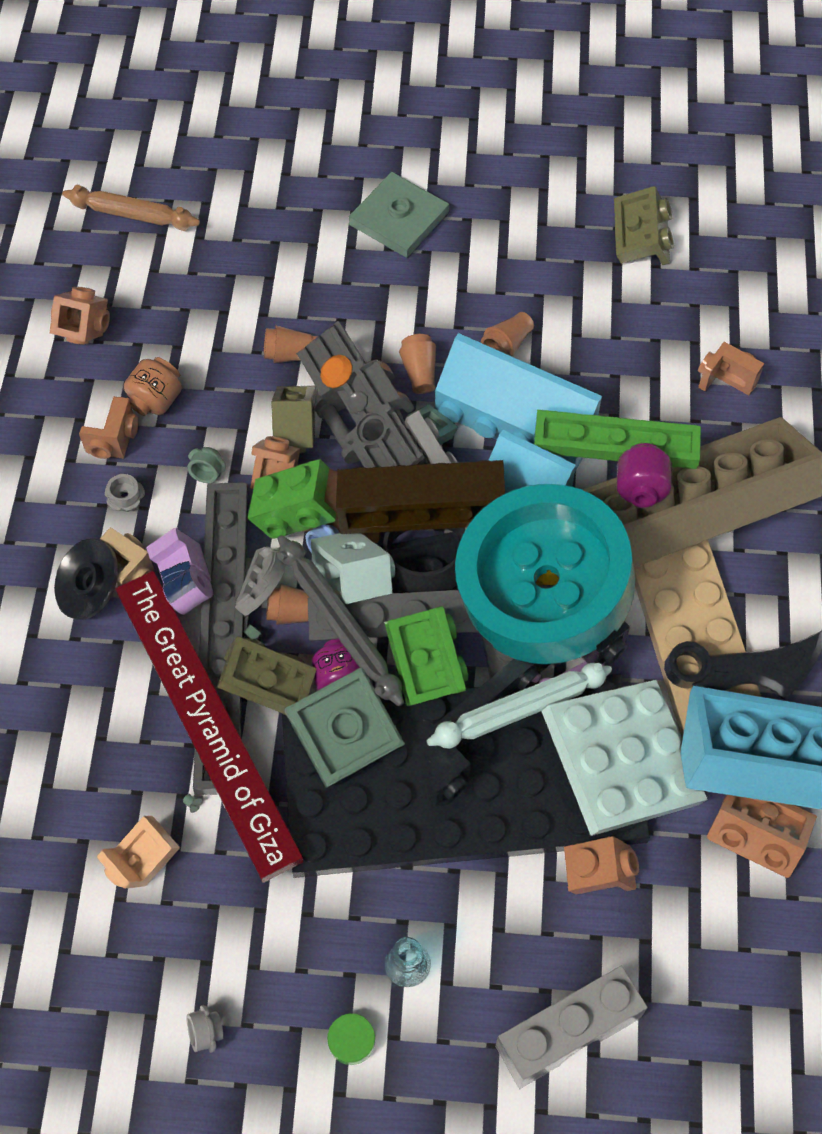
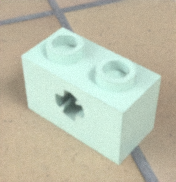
[310,533,395,604]

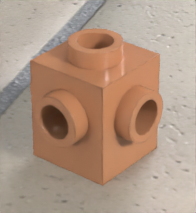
[49,287,110,344]

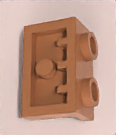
[707,795,817,878]

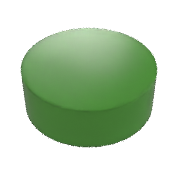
[327,1014,375,1065]

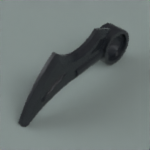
[664,630,822,700]

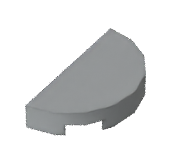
[235,547,286,616]

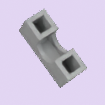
[495,965,647,1090]

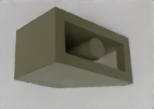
[271,386,316,454]

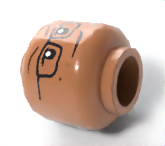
[124,357,182,416]

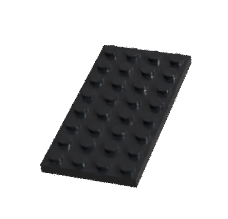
[282,674,650,878]

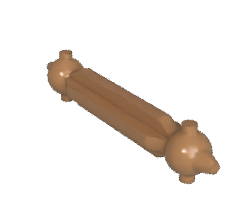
[62,184,200,231]

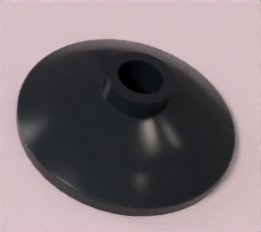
[54,539,118,620]

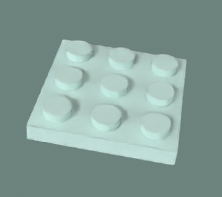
[541,680,708,836]

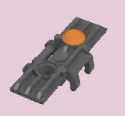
[296,321,425,468]

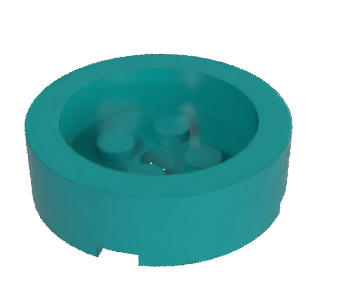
[455,484,635,664]

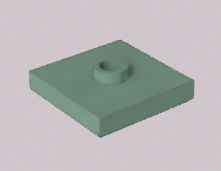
[349,171,449,258]
[284,667,405,788]

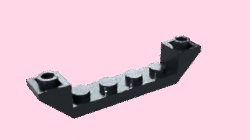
[430,621,630,807]

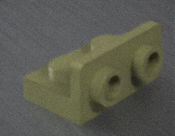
[614,186,674,265]
[217,636,317,715]

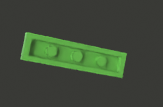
[534,410,701,469]

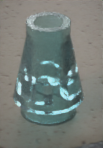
[385,937,431,987]

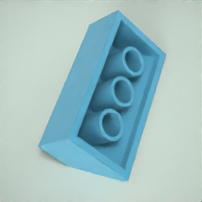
[435,333,602,471]
[680,686,822,809]

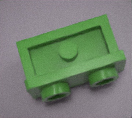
[248,459,337,539]
[384,606,468,706]

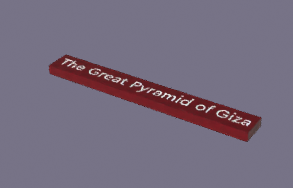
[115,571,304,883]

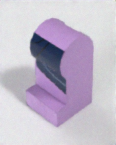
[146,528,213,615]

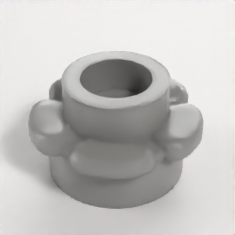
[105,474,144,511]
[186,1005,223,1053]

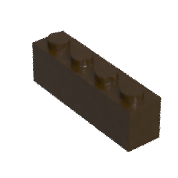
[336,460,505,534]

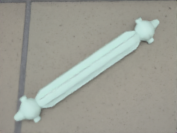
[427,663,612,749]

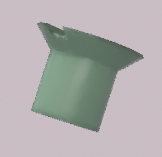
[183,794,202,813]

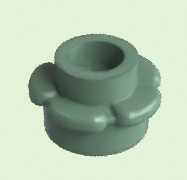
[187,447,226,483]

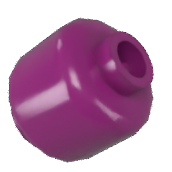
[617,443,672,508]

